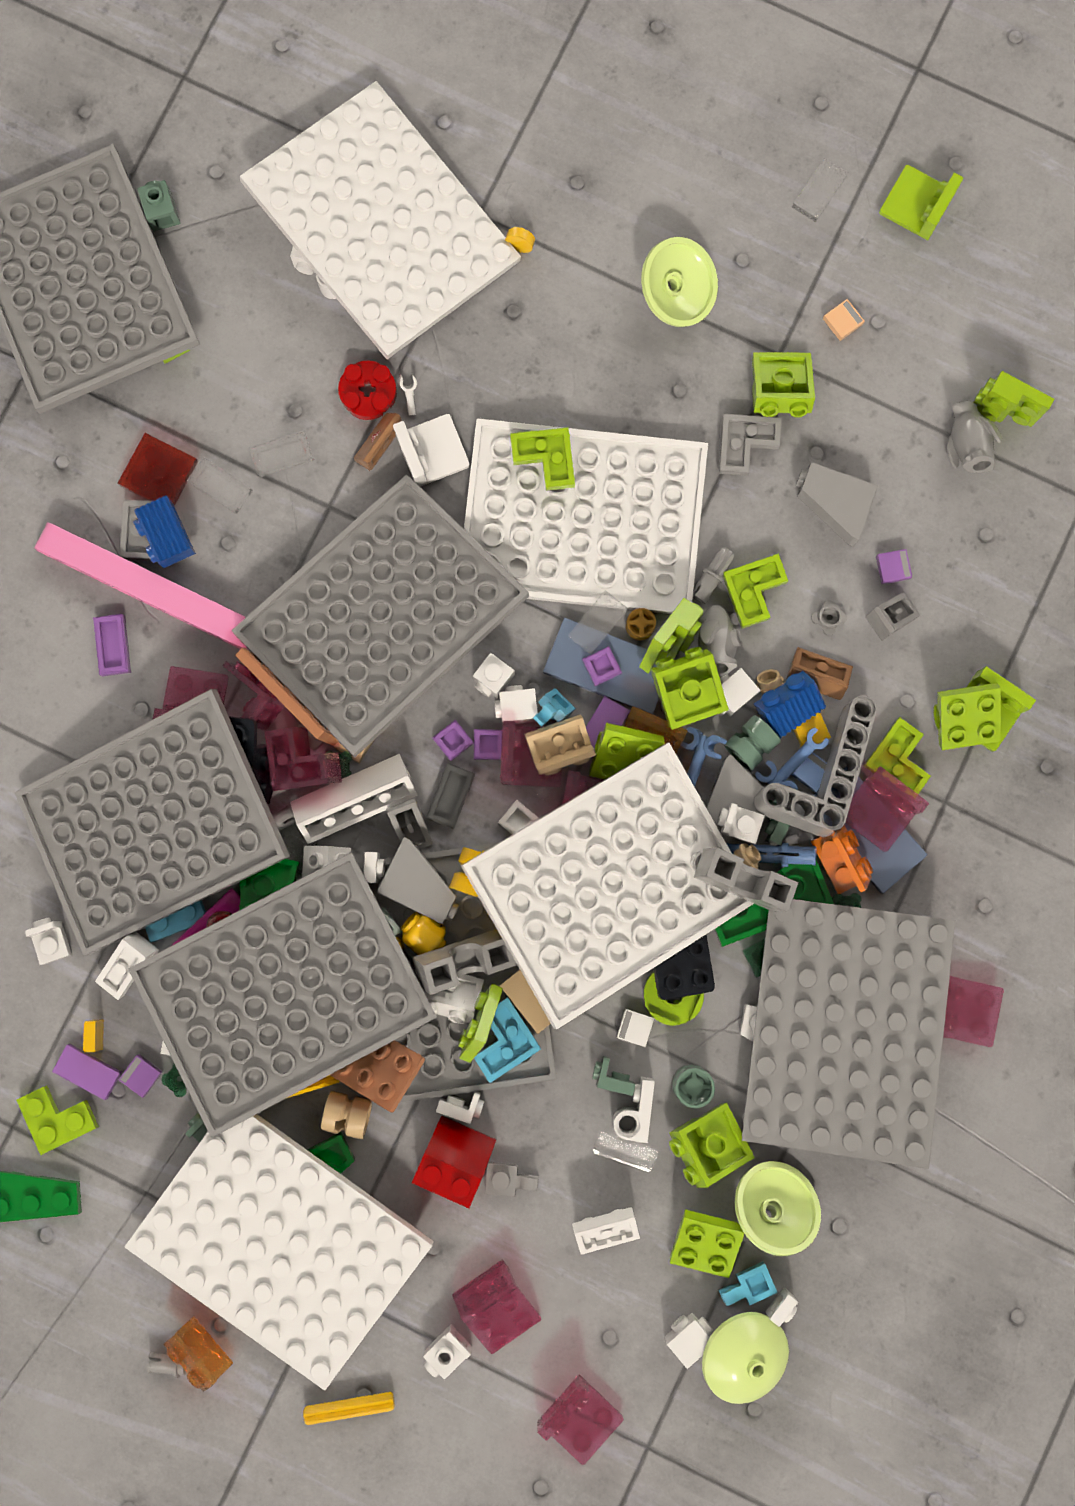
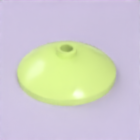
[641,237,718,327]
[735,1161,821,1256]
[702,1312,789,1404]

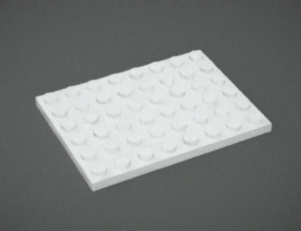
[240,81,521,360]
[464,419,708,614]
[461,743,754,1029]
[125,1114,434,1390]

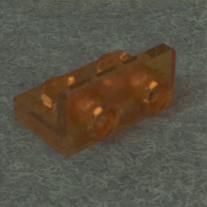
[624,706,688,754]
[163,1316,233,1392]

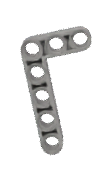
[754,695,877,837]

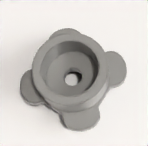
[811,600,847,635]

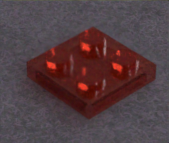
[117,433,199,506]

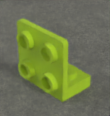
[879,165,964,240]
[966,666,1036,752]

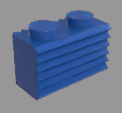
[133,496,196,568]
[754,671,826,739]

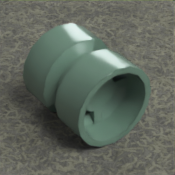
[724,715,781,771]
[672,1064,715,1109]

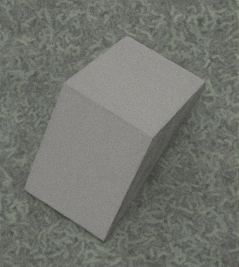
[866,592,920,641]
[386,798,433,849]

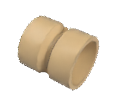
[321,1091,372,1140]

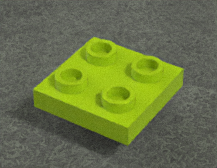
[933,683,1001,750]
[589,722,664,779]
[670,1209,744,1278]

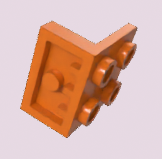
[811,825,873,894]

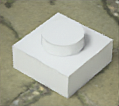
[364,852,385,884]
[765,1288,798,1327]

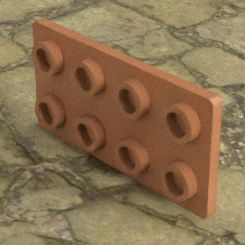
[330,1040,425,1113]

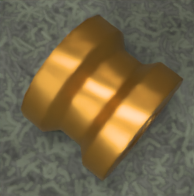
[625,608,656,641]

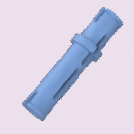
[726,843,817,867]

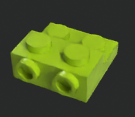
[752,352,815,418]
[973,371,1054,427]
[639,598,704,674]
[650,647,729,730]
[669,1103,755,1188]

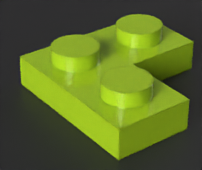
[510,427,575,491]
[723,553,788,629]
[863,717,931,801]
[458,984,503,1063]
[16,1085,99,1155]

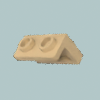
[525,714,596,775]

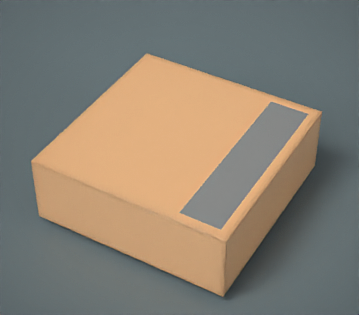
[823,299,865,341]

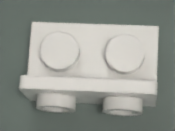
[422,974,484,1024]
[572,1207,640,1255]

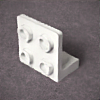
[393,414,470,487]

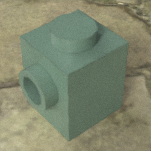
[137,180,181,232]

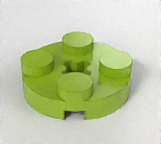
[643,972,704,1026]

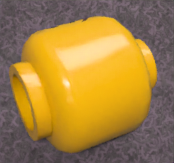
[401,912,446,955]

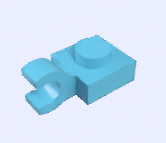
[533,688,576,727]
[718,1261,778,1306]

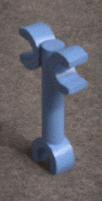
[681,727,727,787]
[755,727,829,790]

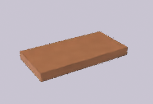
[235,648,339,746]

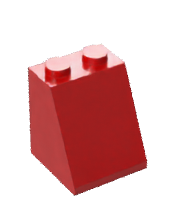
[412,1115,497,1209]

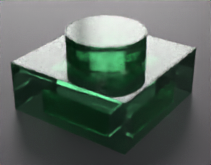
[741,938,765,978]

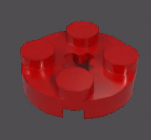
[338,360,397,420]

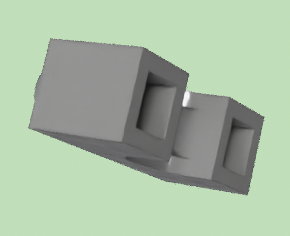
[694,847,798,912]
[413,929,516,995]

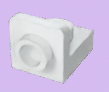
[717,803,765,845]
[25,917,72,965]
[436,1091,484,1124]

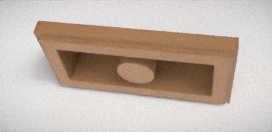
[354,413,402,471]
[786,647,853,700]

